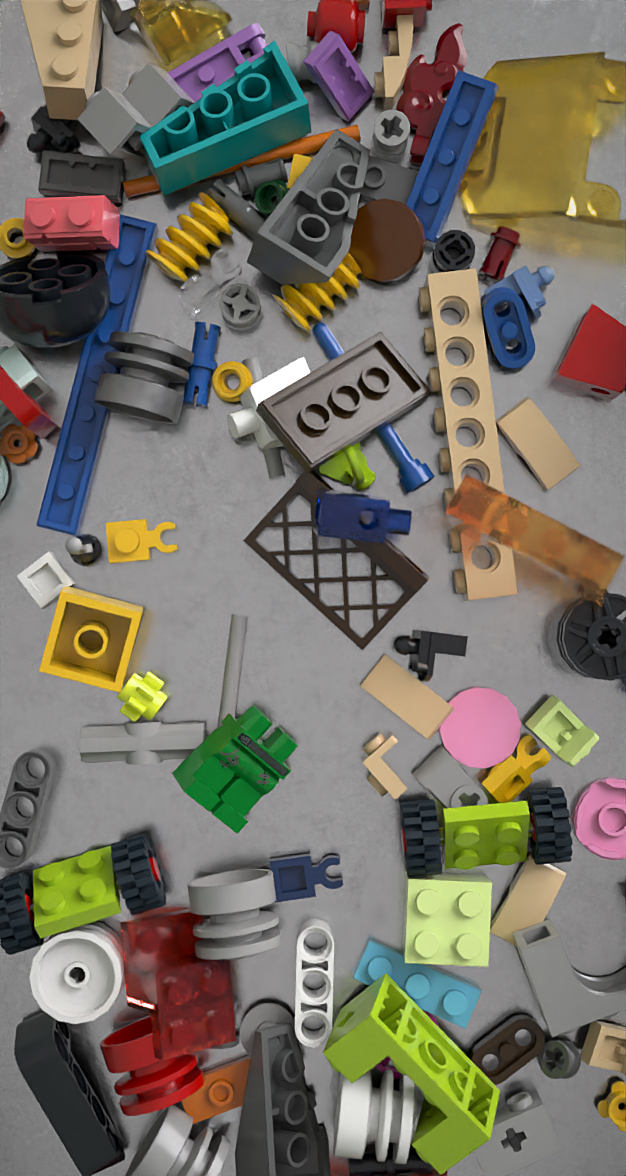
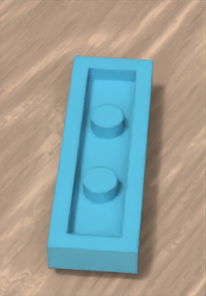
[353,937,482,1029]

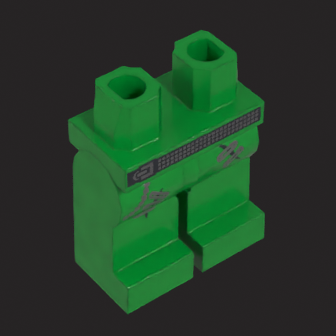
[172,705,298,834]

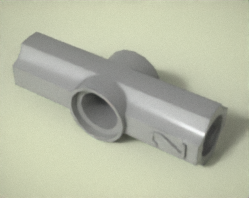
[79,721,206,765]

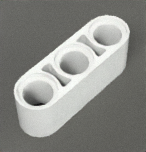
[295,918,334,1048]

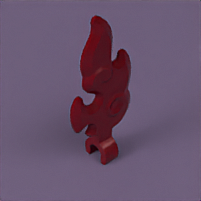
[396,23,467,165]

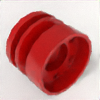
[99,1010,205,1116]

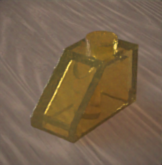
[129,0,233,66]

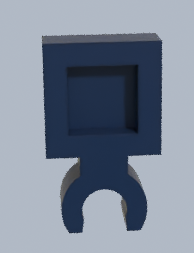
[270,853,343,902]

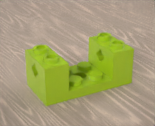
[323,973,500,1175]

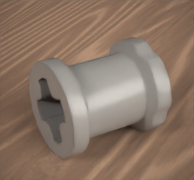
[372,110,410,158]

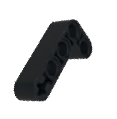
[14,1012,125,1176]

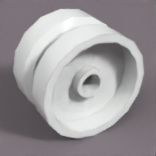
[29,921,129,1024]

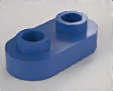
[481,287,535,369]

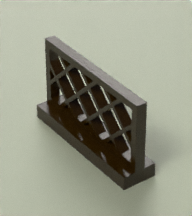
[243,470,429,650]

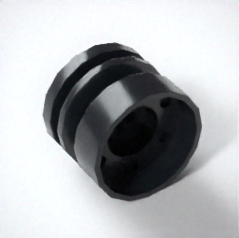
[552,592,626,681]

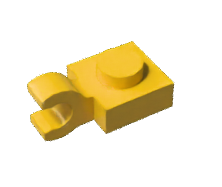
[481,734,551,803]

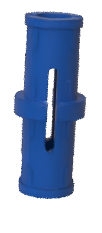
[183,322,221,407]

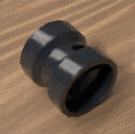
[432,230,475,273]

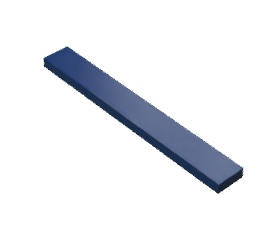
[36,214,158,536]

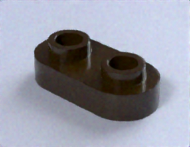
[469,1015,545,1085]

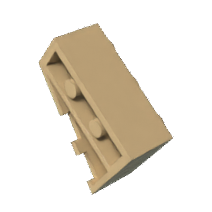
[20,0,103,120]

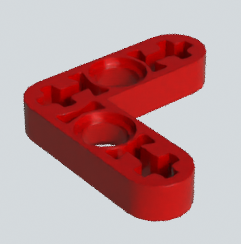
[0,366,58,439]

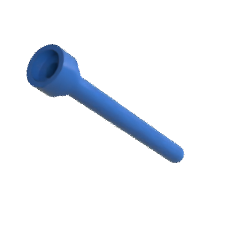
[312,323,435,494]

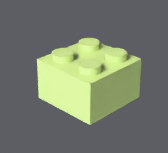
[402,871,492,967]

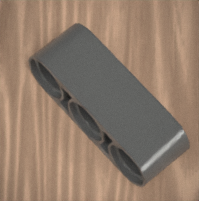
[0,748,57,869]

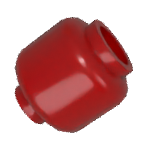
[307,0,366,54]

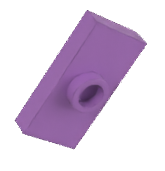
[303,31,375,121]

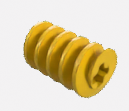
[145,192,234,284]
[272,253,362,332]

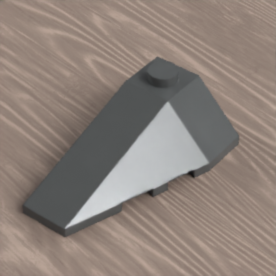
[247,129,370,284]
[235,1023,330,1176]

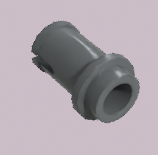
[234,157,288,197]

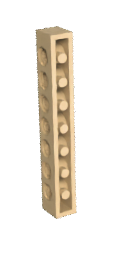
[418,268,518,601]

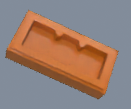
[182,1055,251,1124]

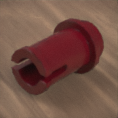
[479,226,521,281]

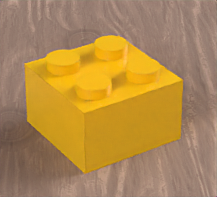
[39,585,144,693]

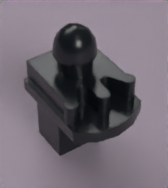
[26,105,81,154]
[394,630,468,682]

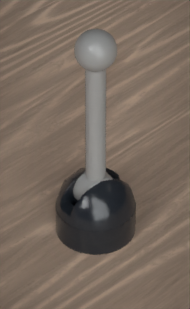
[65,534,104,567]

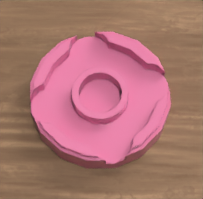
[439,687,521,769]
[572,778,626,860]

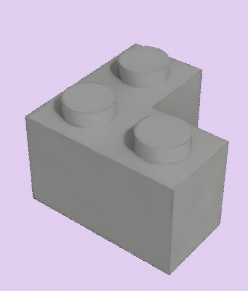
[77,62,195,165]

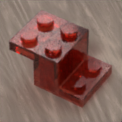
[120,908,237,1060]

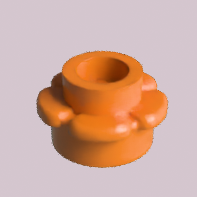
[0,424,38,464]

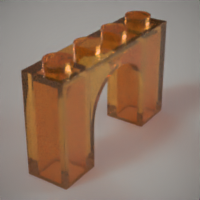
[445,474,625,607]

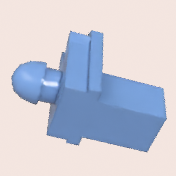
[483,265,555,319]

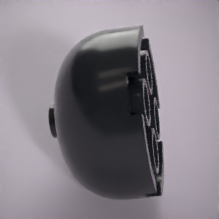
[0,252,111,348]

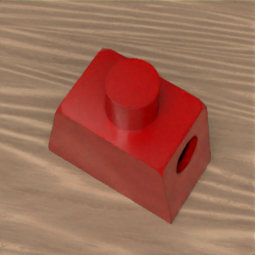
[552,304,626,399]

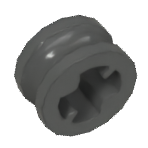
[538,1041,581,1079]

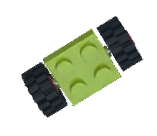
[400,787,572,877]
[0,833,166,955]

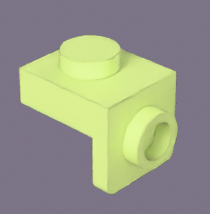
[525,694,599,767]

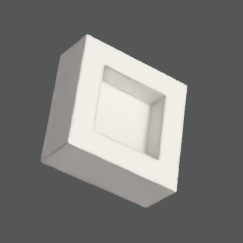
[17,551,76,609]

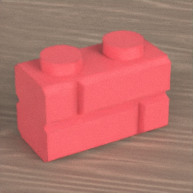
[24,195,120,252]

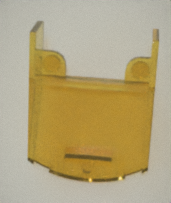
[459,51,626,248]

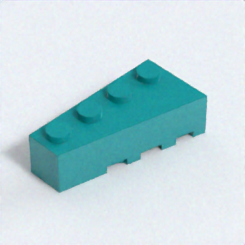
[140,40,312,196]

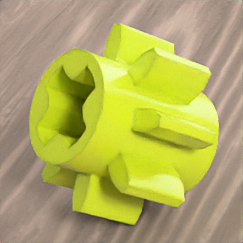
[116,671,168,723]

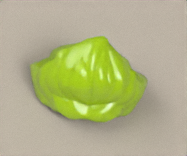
[319,441,376,490]

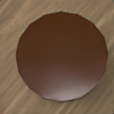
[348,198,426,282]

